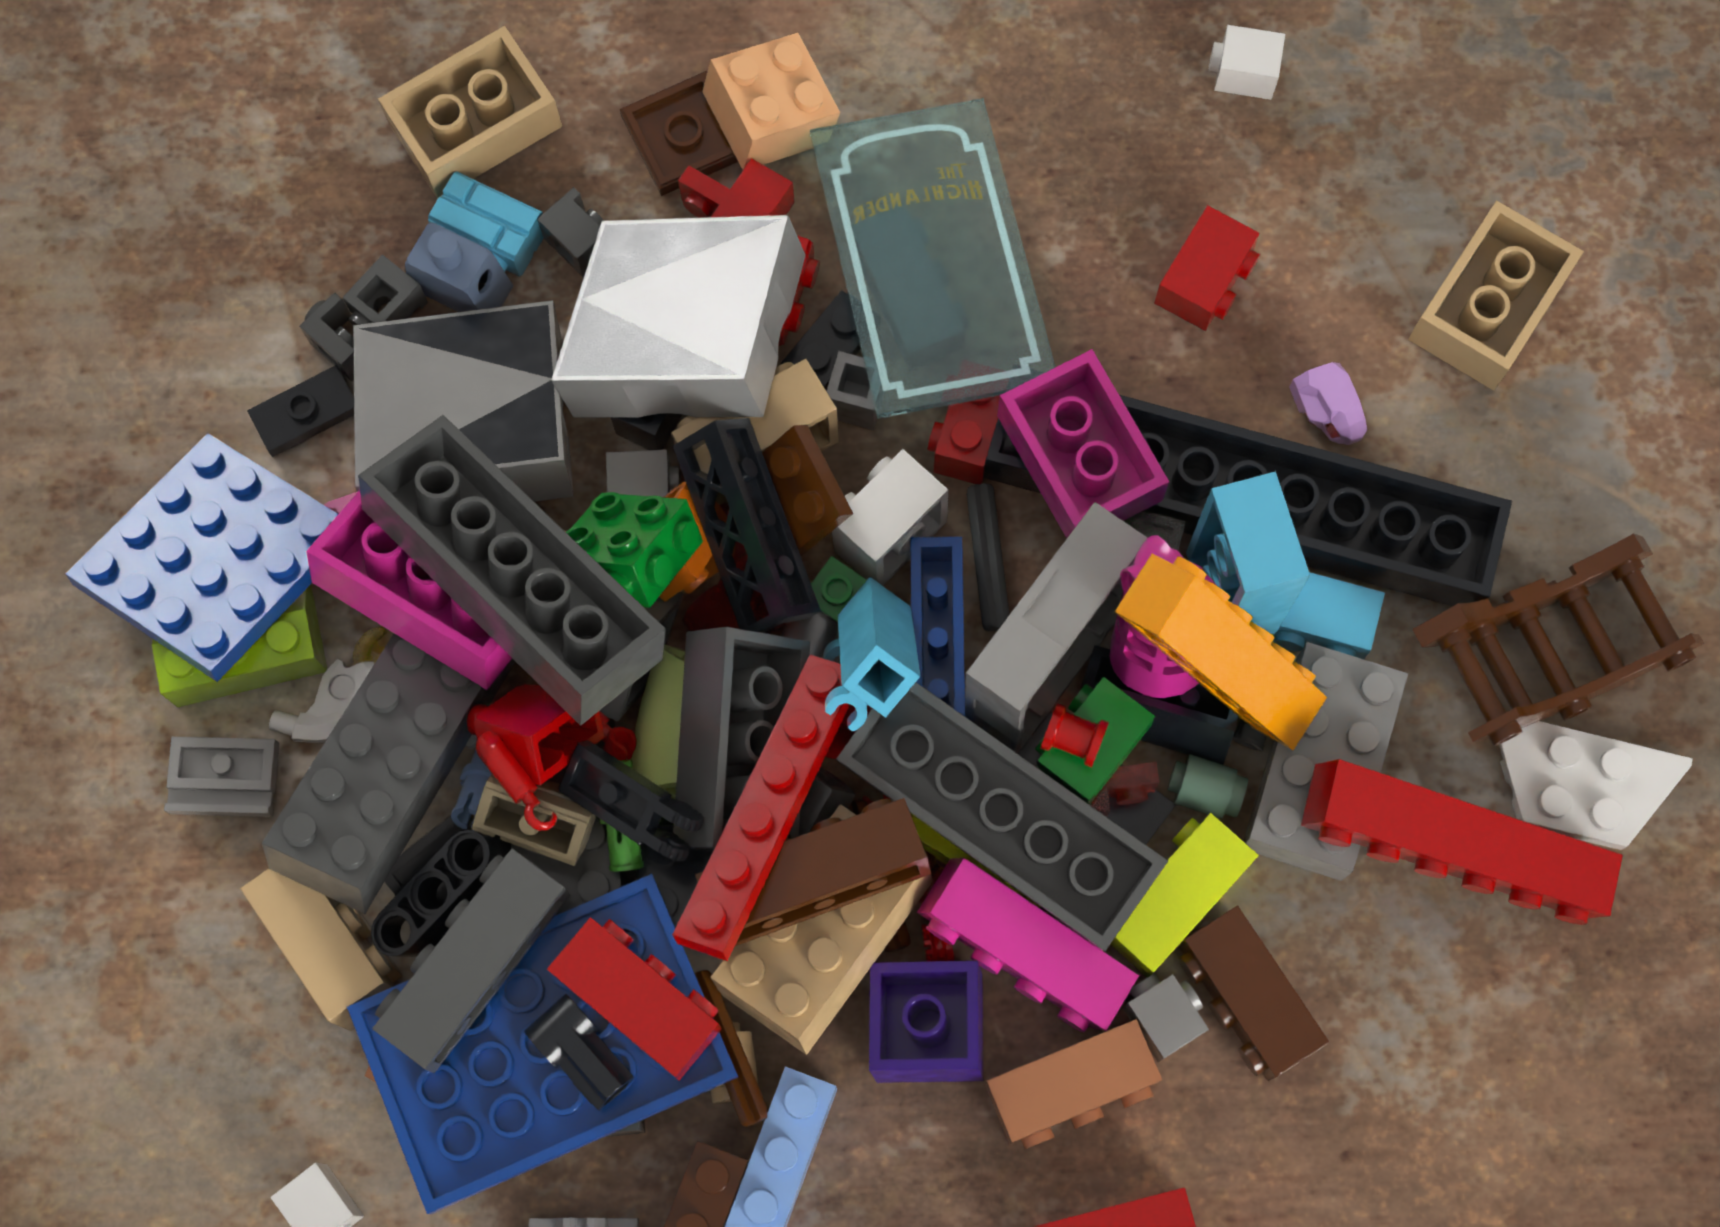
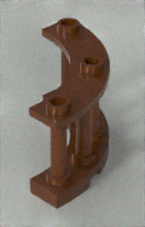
[1412,533,1704,746]

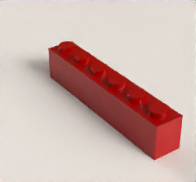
[1301,759,1623,925]

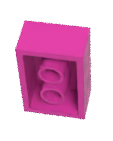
[997,349,1169,538]

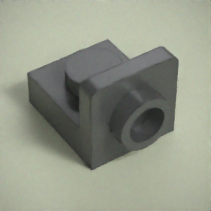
[299,293,354,382]

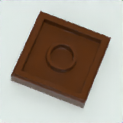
[620,71,738,196]

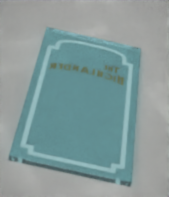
[810,98,1056,419]

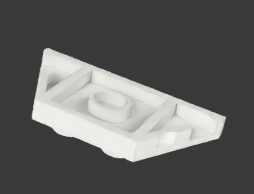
[1499,721,1693,850]

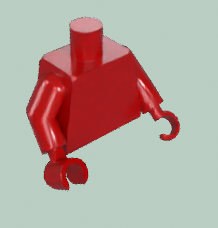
[467,684,637,831]

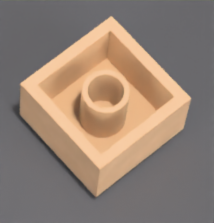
[702,33,840,170]

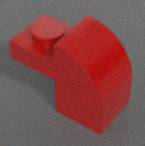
[678,158,795,218]

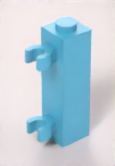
[823,577,920,731]

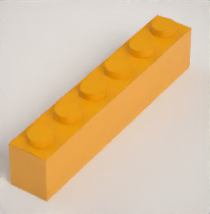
[1115,553,1327,750]

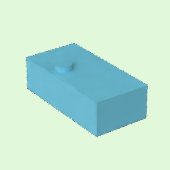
[1186,471,1310,634]

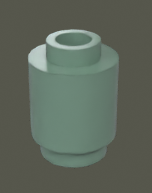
[1167,754,1249,819]

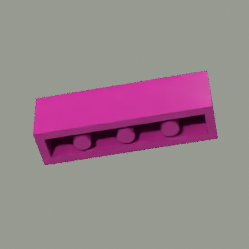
[917,858,1139,1033]

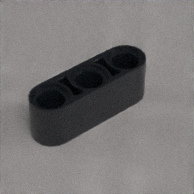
[371,830,511,957]

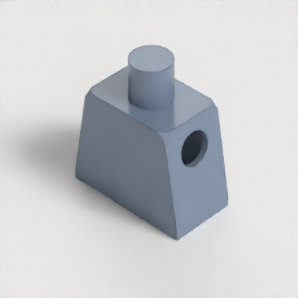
[405,222,513,312]

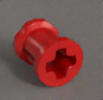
[1041,703,1109,768]

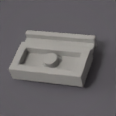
[164,736,280,817]

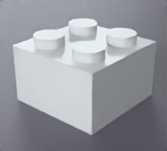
[832,449,948,586]

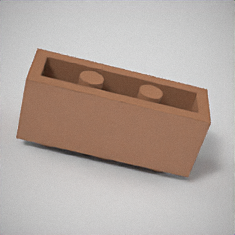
[985,1019,1162,1150]

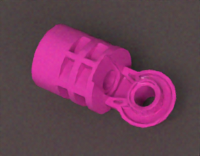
[1109,535,1217,698]

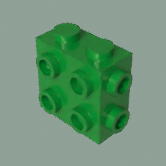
[566,492,703,608]

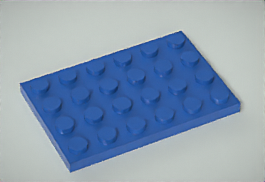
[347,874,738,1215]

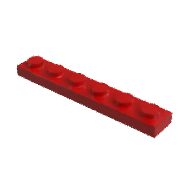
[672,655,850,961]

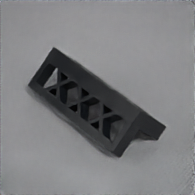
[673,418,821,633]

